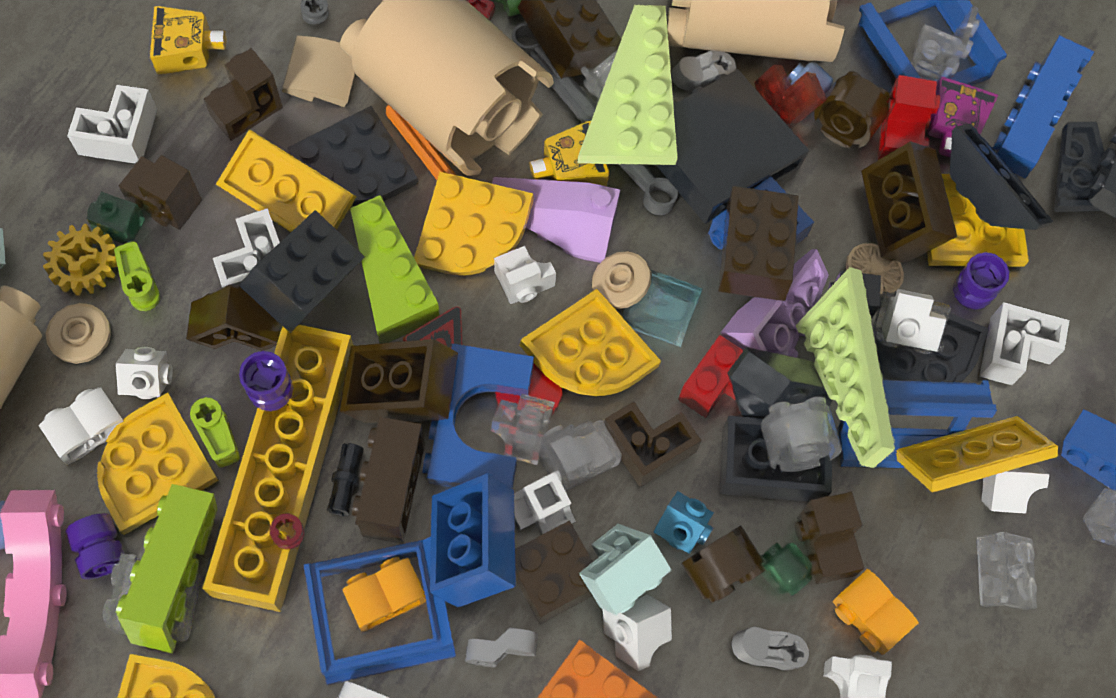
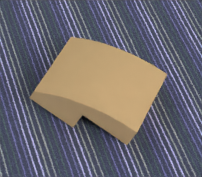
[282,36,355,107]

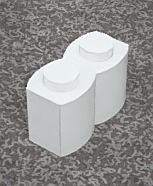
[39,387,123,465]

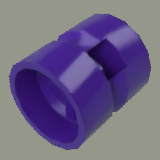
[953,252,1009,310]
[239,351,294,411]
[65,513,128,580]

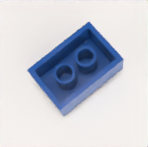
[430,473,516,608]

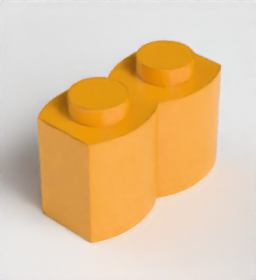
[342,557,426,633]
[833,569,919,655]

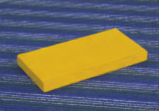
[216,129,357,232]
[896,416,1058,493]

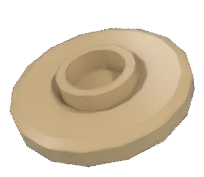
[846,243,904,297]
[592,251,652,309]
[46,303,111,364]

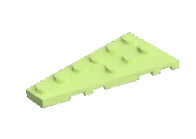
[577,5,677,165]
[795,267,895,468]

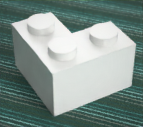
[67,85,157,164]
[213,208,280,288]
[980,302,1070,385]

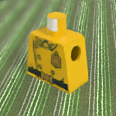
[150,6,227,74]
[529,121,609,187]

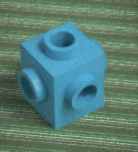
[653,491,714,554]

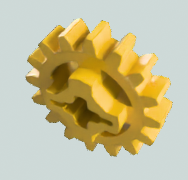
[43,224,118,296]

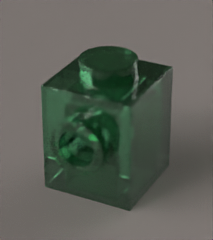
[86,191,145,244]

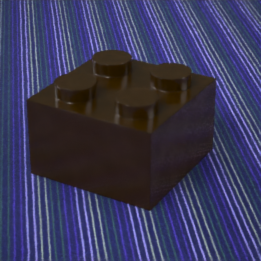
[515,520,593,625]

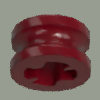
[269,513,305,550]

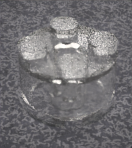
[761,397,842,472]

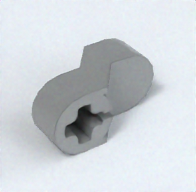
[671,50,736,91]
[732,627,809,670]
[465,628,539,667]

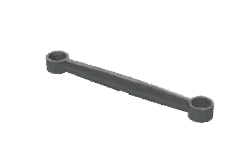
[511,23,678,215]

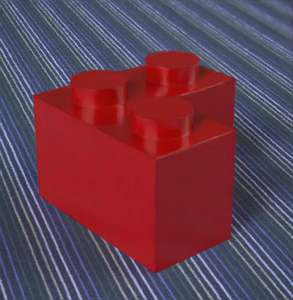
[877,75,940,161]
[678,335,743,418]

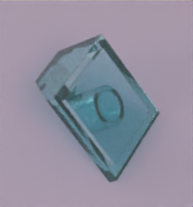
[622,269,703,347]

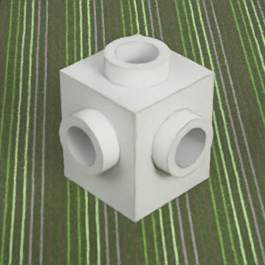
[116,347,173,399]

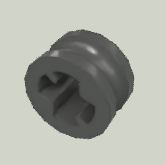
[300,0,329,25]

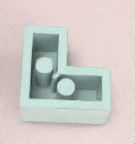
[579,524,671,615]

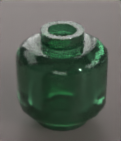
[761,542,813,596]

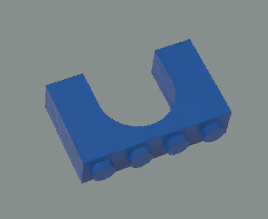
[423,344,534,489]

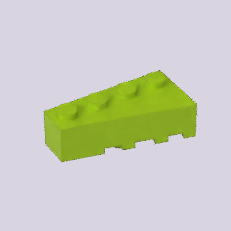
[350,195,440,343]
[116,484,218,654]

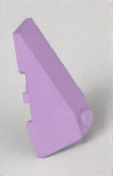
[492,177,620,263]
[721,249,829,358]

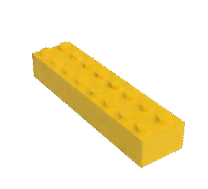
[203,325,354,612]

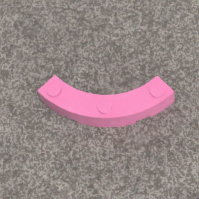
[0,490,67,698]

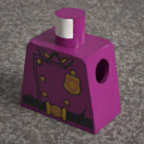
[927,76,998,157]

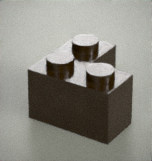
[203,48,283,141]
[119,155,202,230]
[186,284,282,351]
[602,401,702,487]
[795,491,865,585]

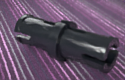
[327,443,364,516]

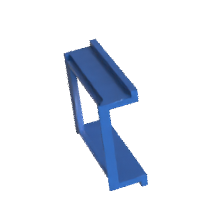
[858,0,1007,86]
[838,380,997,468]
[303,537,456,685]

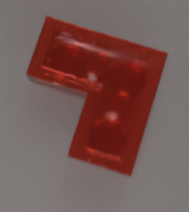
[754,64,827,129]

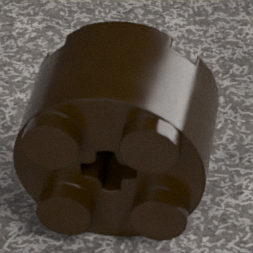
[814,71,890,148]
[681,525,766,603]

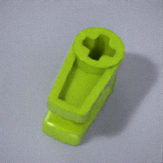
[114,242,160,311]
[190,397,240,468]

